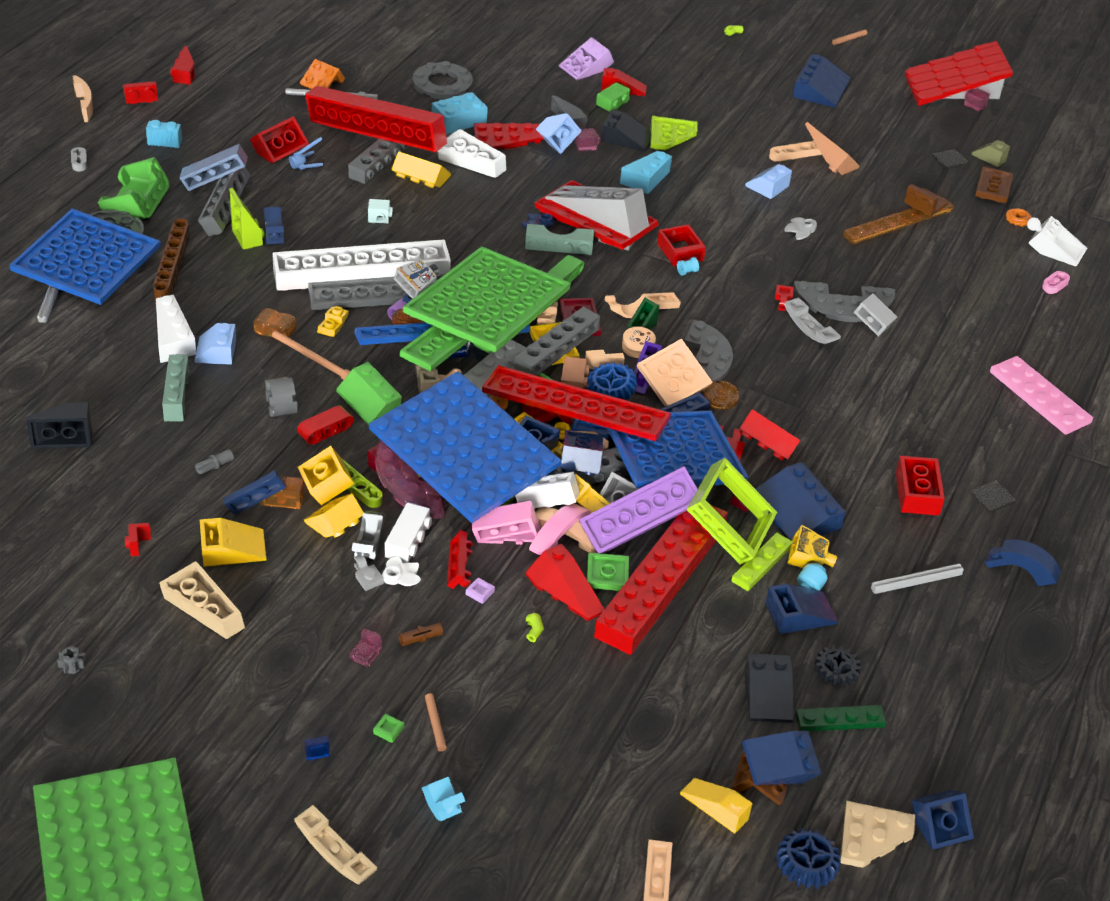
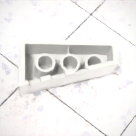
[438,129,506,178]
[156,295,196,363]

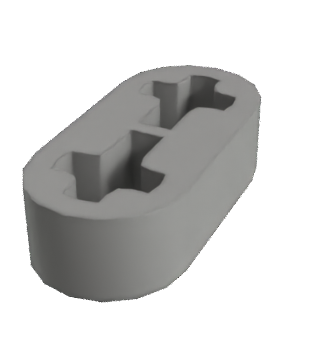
[71,147,87,171]

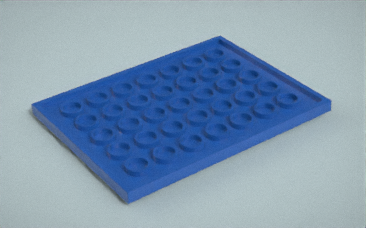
[369,371,562,523]

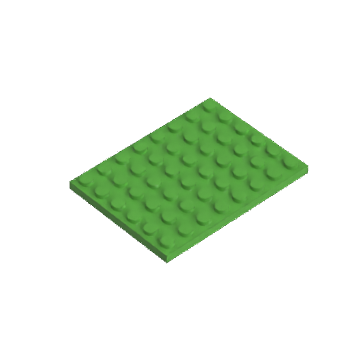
[403,246,571,353]
[33,758,203,901]

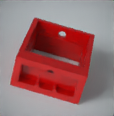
[657,224,706,266]

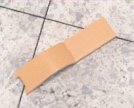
[604,292,681,318]

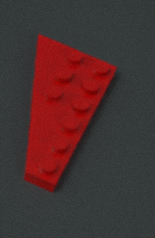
[474,123,544,149]

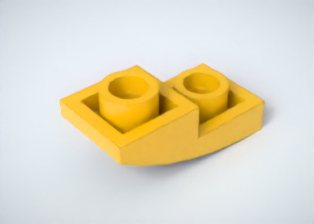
[317,306,349,337]

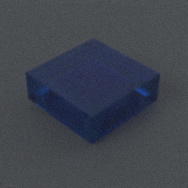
[305,736,329,760]

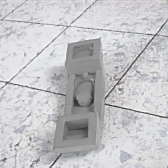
[784,298,841,344]

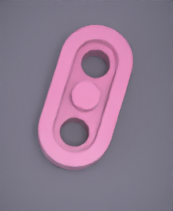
[1042,271,1070,294]

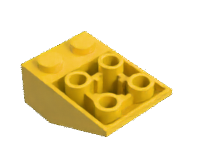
[200,518,266,566]

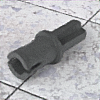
[195,449,234,474]

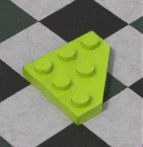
[650,116,697,150]

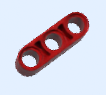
[297,406,354,445]

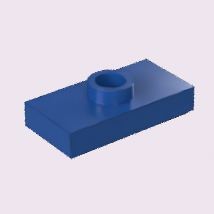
[571,419,610,440]

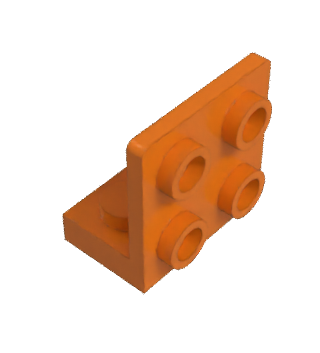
[300,59,345,89]

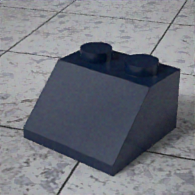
[912,790,974,849]

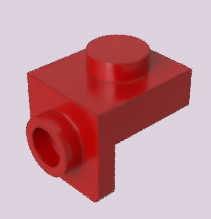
[125,523,151,556]

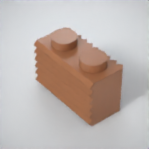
[561,356,590,388]

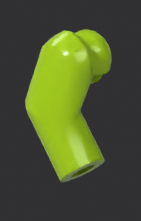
[725,25,743,36]

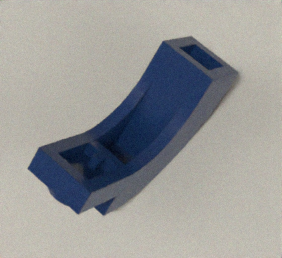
[264,207,284,245]
[985,539,1061,586]

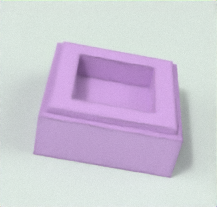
[466,578,495,604]

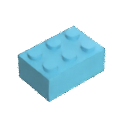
[432,92,488,134]

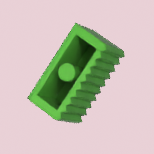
[596,82,630,112]

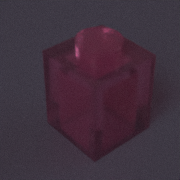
[964,88,990,112]
[575,128,600,151]

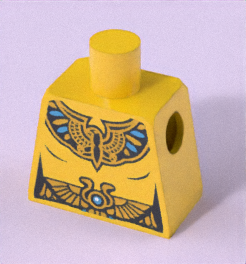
[787,525,837,568]

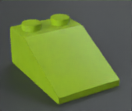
[229,188,264,249]

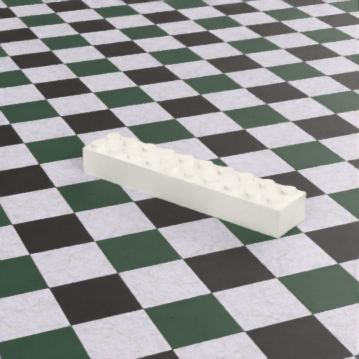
[273,240,450,290]

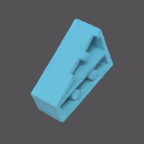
[620,151,672,194]

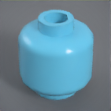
[797,563,828,591]

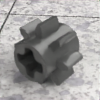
[57,647,86,674]

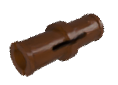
[398,622,443,647]

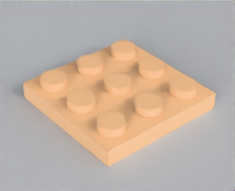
[637,339,713,407]

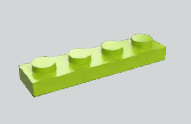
[732,533,792,591]

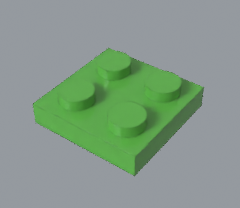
[587,553,629,591]

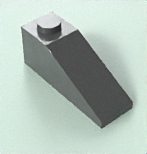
[551,95,588,131]

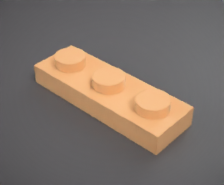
[643,840,672,901]

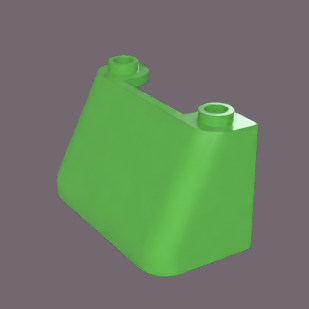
[98,157,169,219]

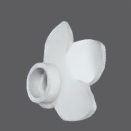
[382,556,421,586]

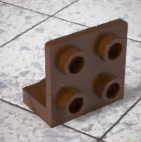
[731,752,788,805]

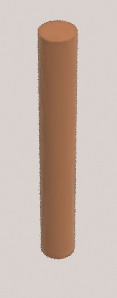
[832,29,867,45]
[425,693,447,751]

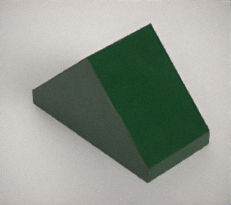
[627,297,659,330]

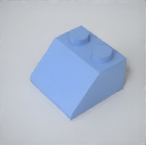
[536,113,581,154]
[745,164,792,199]
[195,323,236,364]

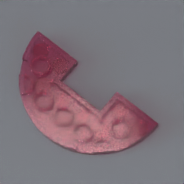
[375,440,444,519]

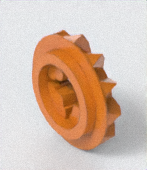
[1006,208,1032,227]

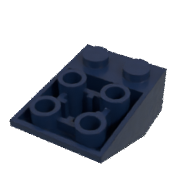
[765,584,838,634]

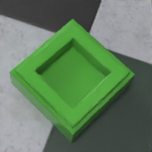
[373,714,404,743]

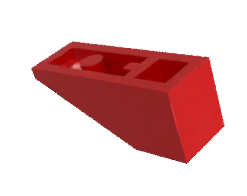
[601,68,646,96]

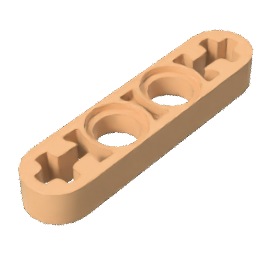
[769,141,822,161]

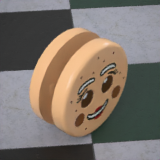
[622,327,656,358]

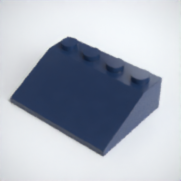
[793,54,851,108]
[755,462,845,541]

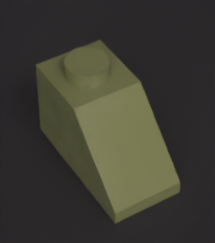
[972,140,1010,167]

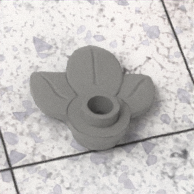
[785,217,817,240]

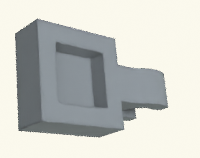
[354,555,384,591]

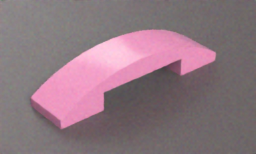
[529,503,591,555]

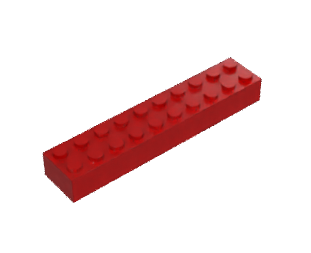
[305,86,447,152]
[594,505,728,655]

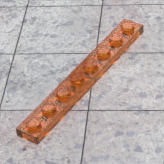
[843,197,954,244]

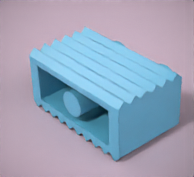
[146,120,182,148]

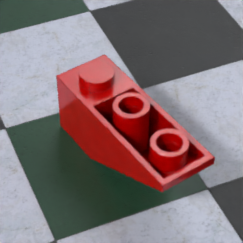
[170,46,195,85]

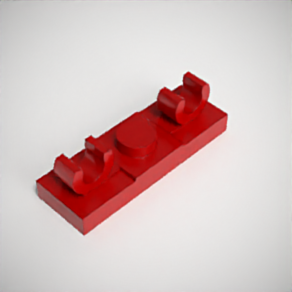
[447,530,473,589]

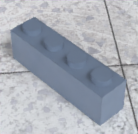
[180,144,248,191]

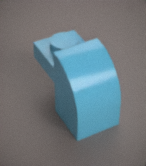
[421,777,465,821]

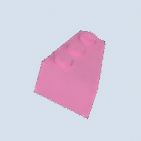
[472,501,541,544]

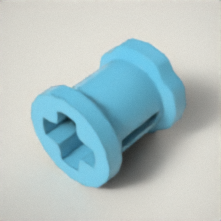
[677,257,699,276]

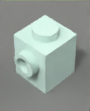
[368,199,393,224]

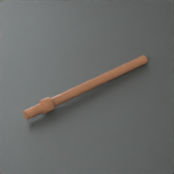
[272,330,351,380]

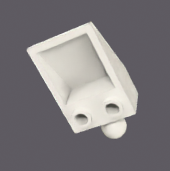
[1027,216,1087,266]

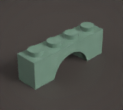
[525,224,594,255]
[162,354,190,421]

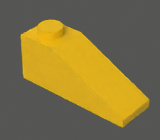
[680,778,752,833]

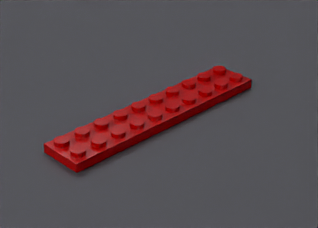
[482,365,671,441]

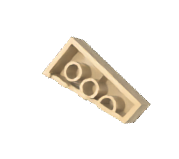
[159,561,245,639]

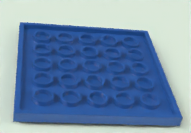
[9,208,161,305]
[608,411,748,488]

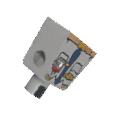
[394,260,439,299]

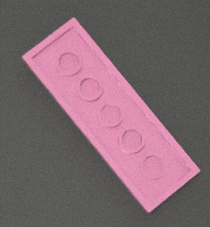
[990,356,1093,435]

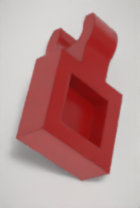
[775,285,794,311]

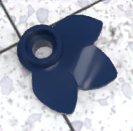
[521,213,554,228]

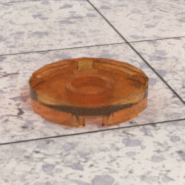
[703,381,739,410]

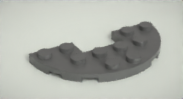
[793,281,895,322]
[684,320,733,388]

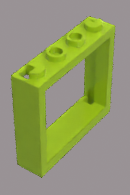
[686,457,777,565]

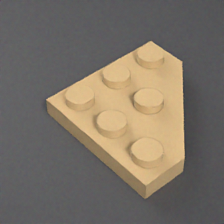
[840,801,915,868]

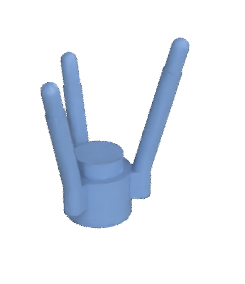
[289,137,323,170]

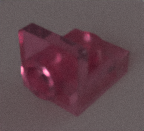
[349,628,382,667]

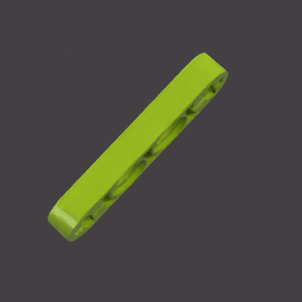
[342,459,383,508]

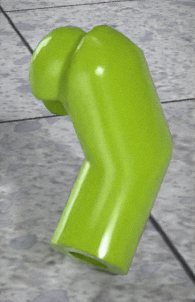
[526,613,544,642]

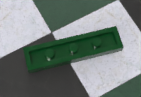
[795,705,886,732]

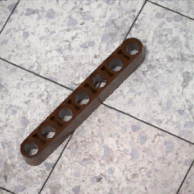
[153,218,190,302]

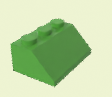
[336,362,402,425]

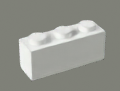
[515,472,580,509]
[385,503,432,563]

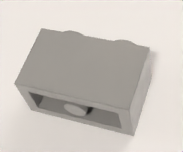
[854,293,898,336]

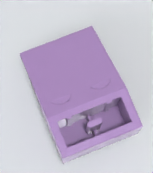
[559,37,614,80]

